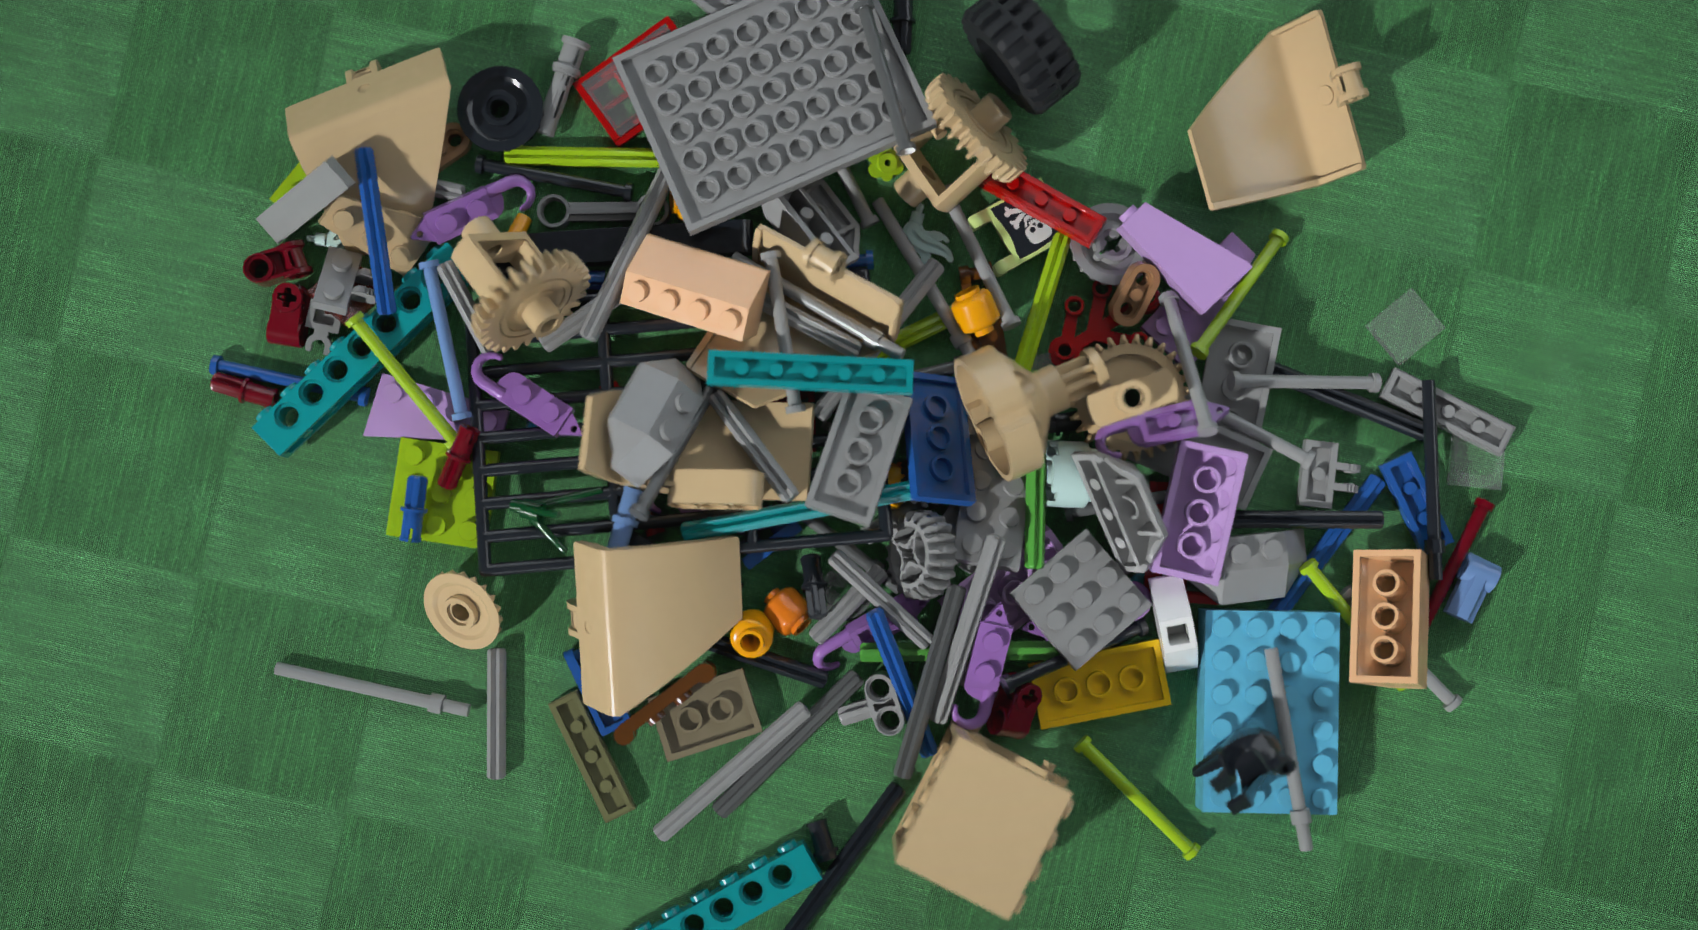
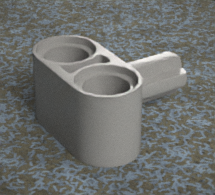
[838,670,906,736]

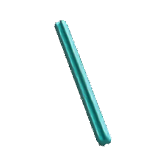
[681,481,911,541]

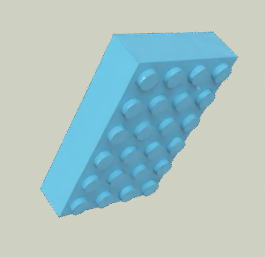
[1195,608,1340,815]

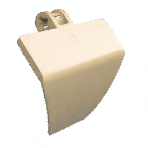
[686,224,904,409]
[567,536,743,717]

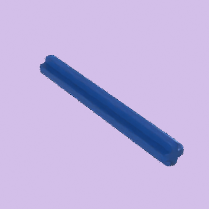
[354,147,397,315]
[866,608,938,758]

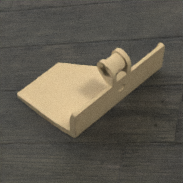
[1187,10,1370,211]
[285,48,451,256]

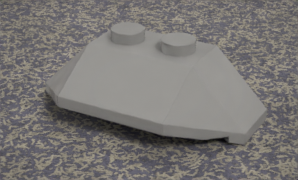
[762,178,860,267]
[608,358,704,487]
[1071,451,1168,573]
[1185,528,1307,605]

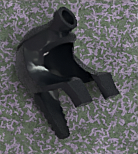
[1192,727,1296,816]

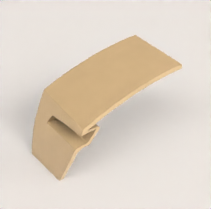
[578,390,815,510]

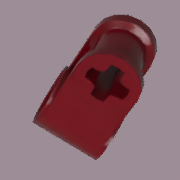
[243,240,314,287]
[266,282,311,348]
[986,672,1042,740]

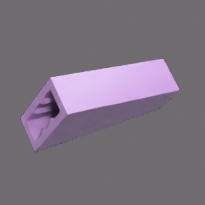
[1116,202,1253,316]

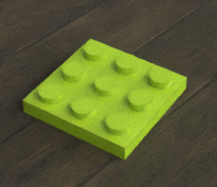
[386,437,501,549]

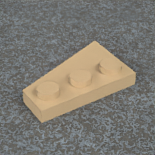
[318,194,430,276]

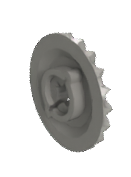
[1069,203,1146,287]

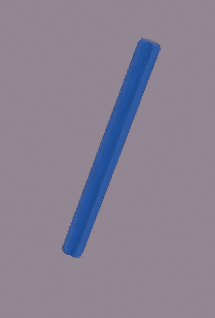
[1267,474,1386,610]

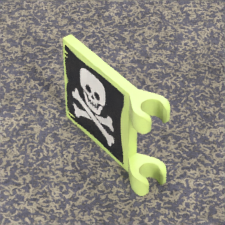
[967,177,1058,278]

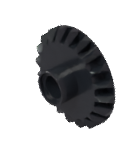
[457,66,544,153]

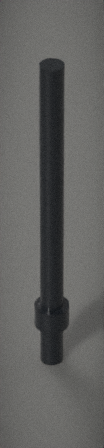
[1422,380,1445,580]

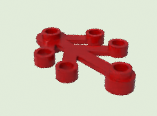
[1048,281,1160,366]

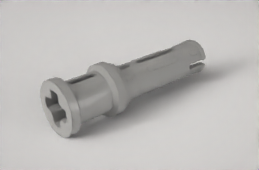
[536,35,591,138]

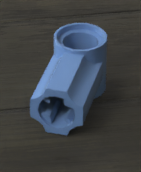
[1443,552,1502,624]

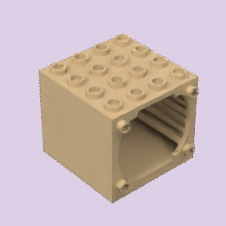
[892,720,1074,921]

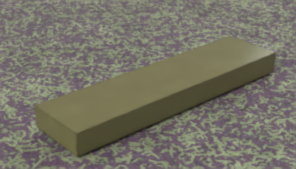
[548,689,637,823]

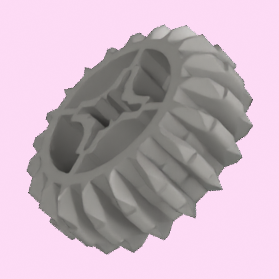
[885,510,959,600]

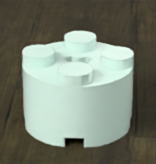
[1046,440,1097,508]

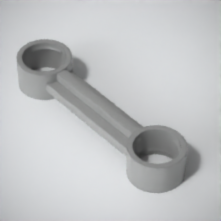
[537,194,671,230]

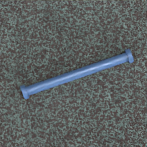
[418,259,472,421]

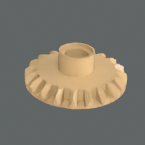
[424,570,503,649]

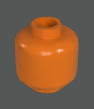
[764,587,812,636]

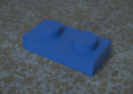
[741,522,803,570]

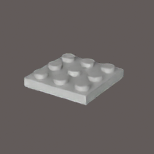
[1009,529,1153,671]

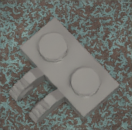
[312,246,376,316]
[1296,439,1361,509]

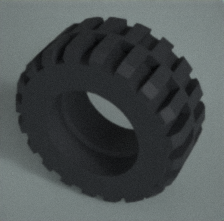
[961,0,1081,115]

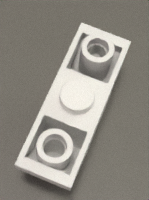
[1148,575,1198,673]

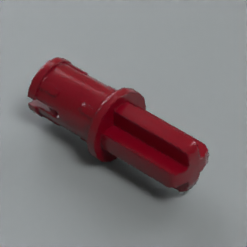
[210,372,280,407]
[438,423,481,490]

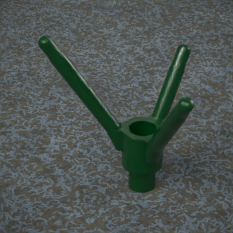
[509,487,603,554]

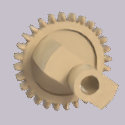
[893,73,1028,212]
[451,216,591,352]
[1069,334,1190,461]

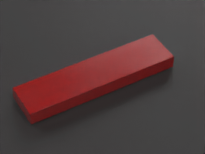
[979,172,1107,249]

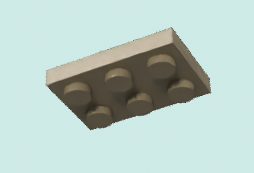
[648,667,763,762]

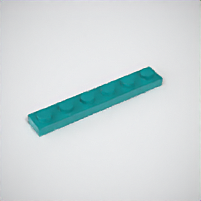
[707,350,914,396]

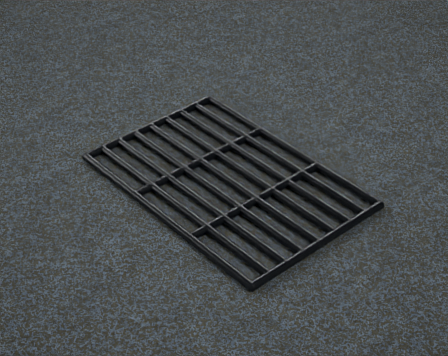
[465,267,893,577]

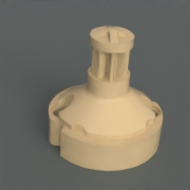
[954,345,1111,481]

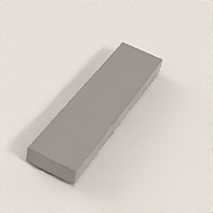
[256,156,355,244]
[1378,367,1516,457]

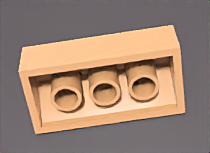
[620,234,771,342]
[1349,549,1430,689]

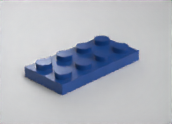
[903,371,977,506]

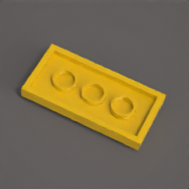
[1027,638,1172,730]

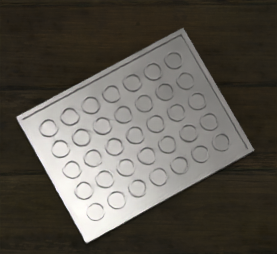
[612,0,937,236]

